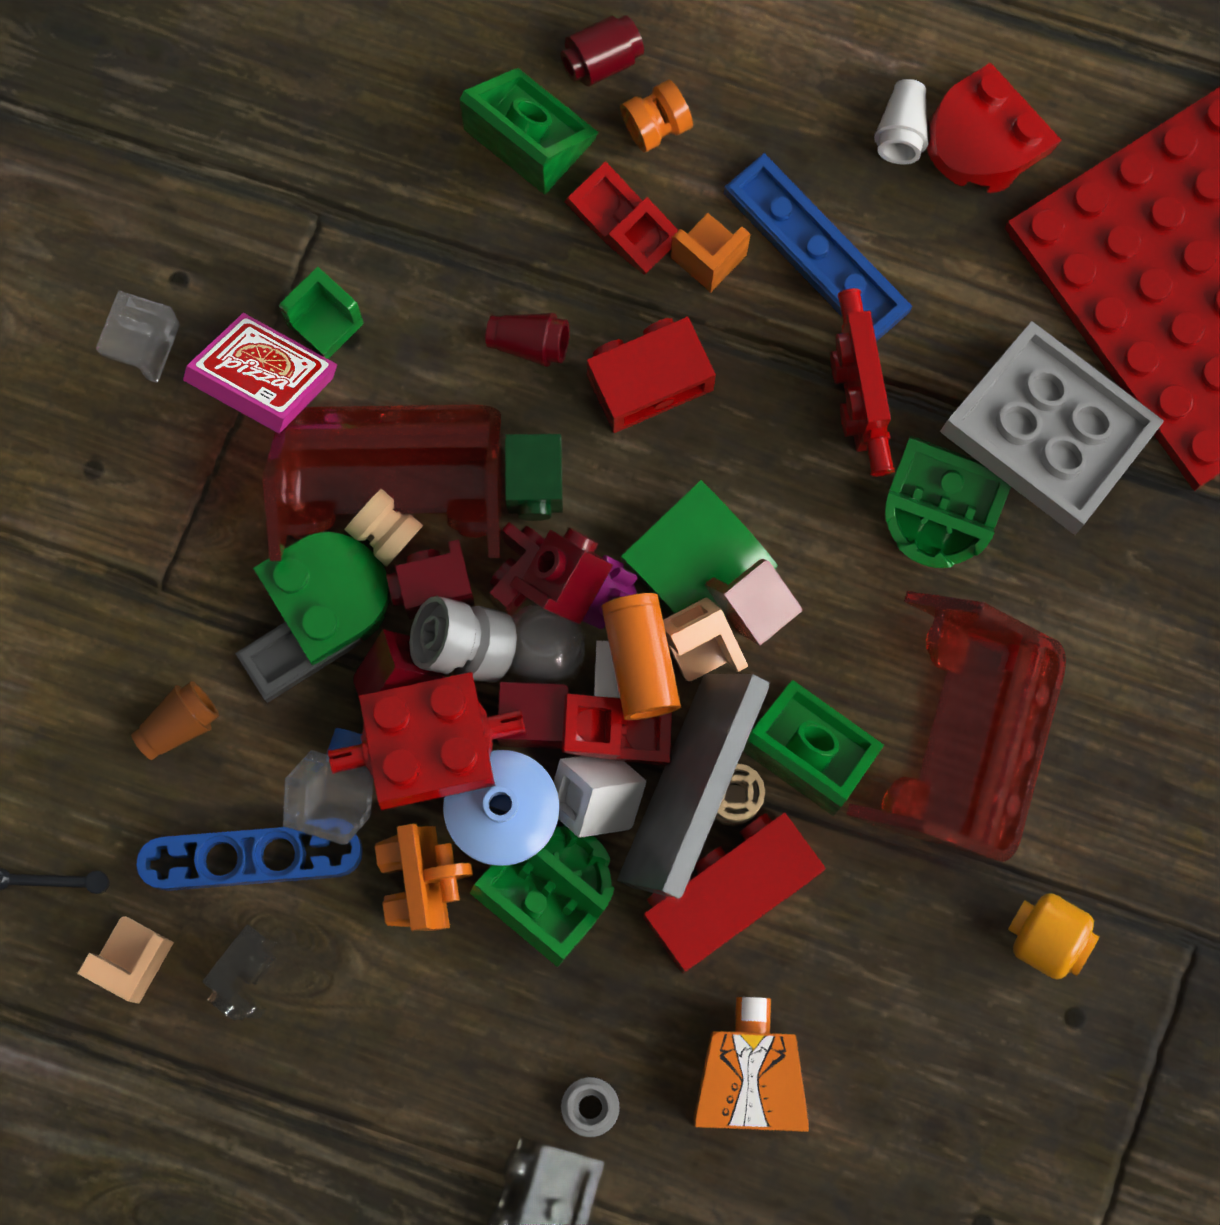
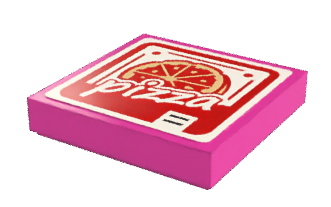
[183,313,337,434]

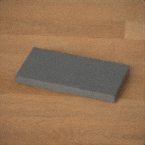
[617,674,770,899]

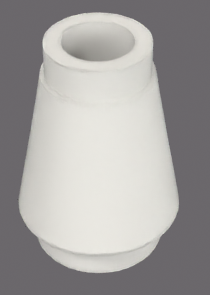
[874,79,928,164]

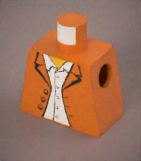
[693,997,809,1132]

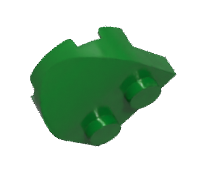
[885,435,1011,568]
[253,532,390,666]
[470,824,614,968]

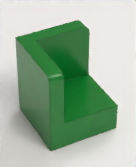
[279,266,364,359]

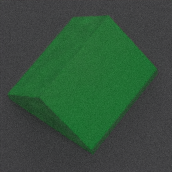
[459,68,599,195]
[743,680,884,816]

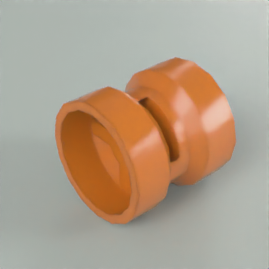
[620,79,693,152]

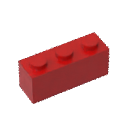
[643,812,826,974]

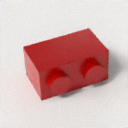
[587,317,716,433]

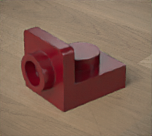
[489,522,544,617]

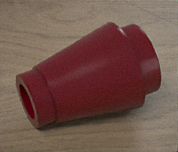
[485,312,570,367]

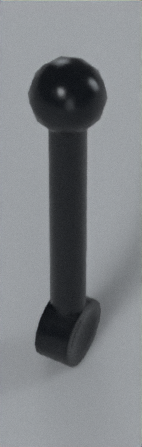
[0,868,110,894]

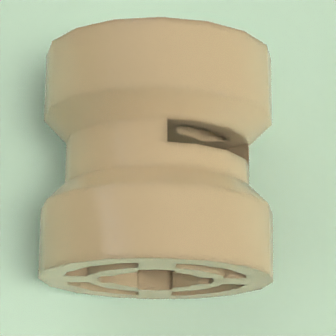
[344,489,423,567]
[715,763,765,827]

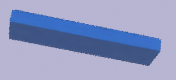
[724,153,912,342]

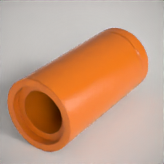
[601,593,681,720]

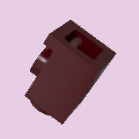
[510,527,613,624]
[386,539,475,620]

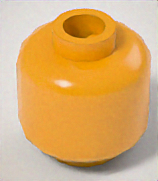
[1008,893,1100,980]

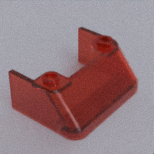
[262,404,502,561]
[846,591,1066,862]

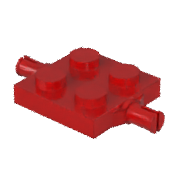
[830,288,895,477]
[328,672,526,810]

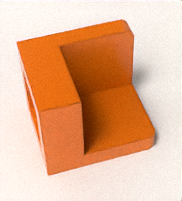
[671,213,750,293]

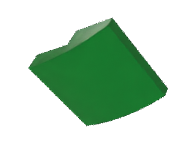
[621,480,778,618]

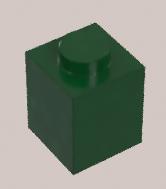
[505,434,563,521]

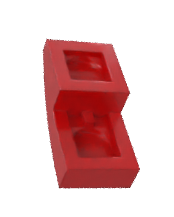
[564,161,679,275]
[562,694,672,765]

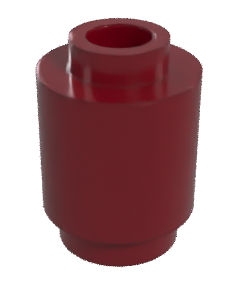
[560,15,644,87]

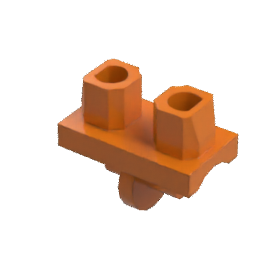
[375,824,473,931]

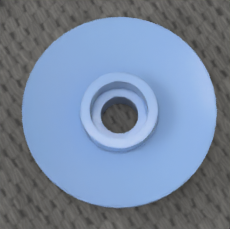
[443,750,559,866]

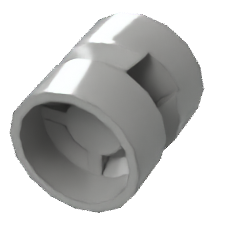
[409,596,517,683]

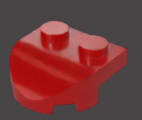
[927,62,1062,193]

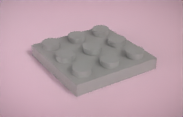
[940,321,1164,535]

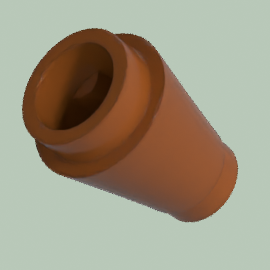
[131,681,219,760]

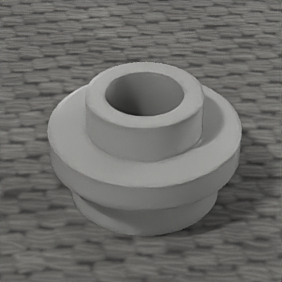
[561,1077,620,1137]

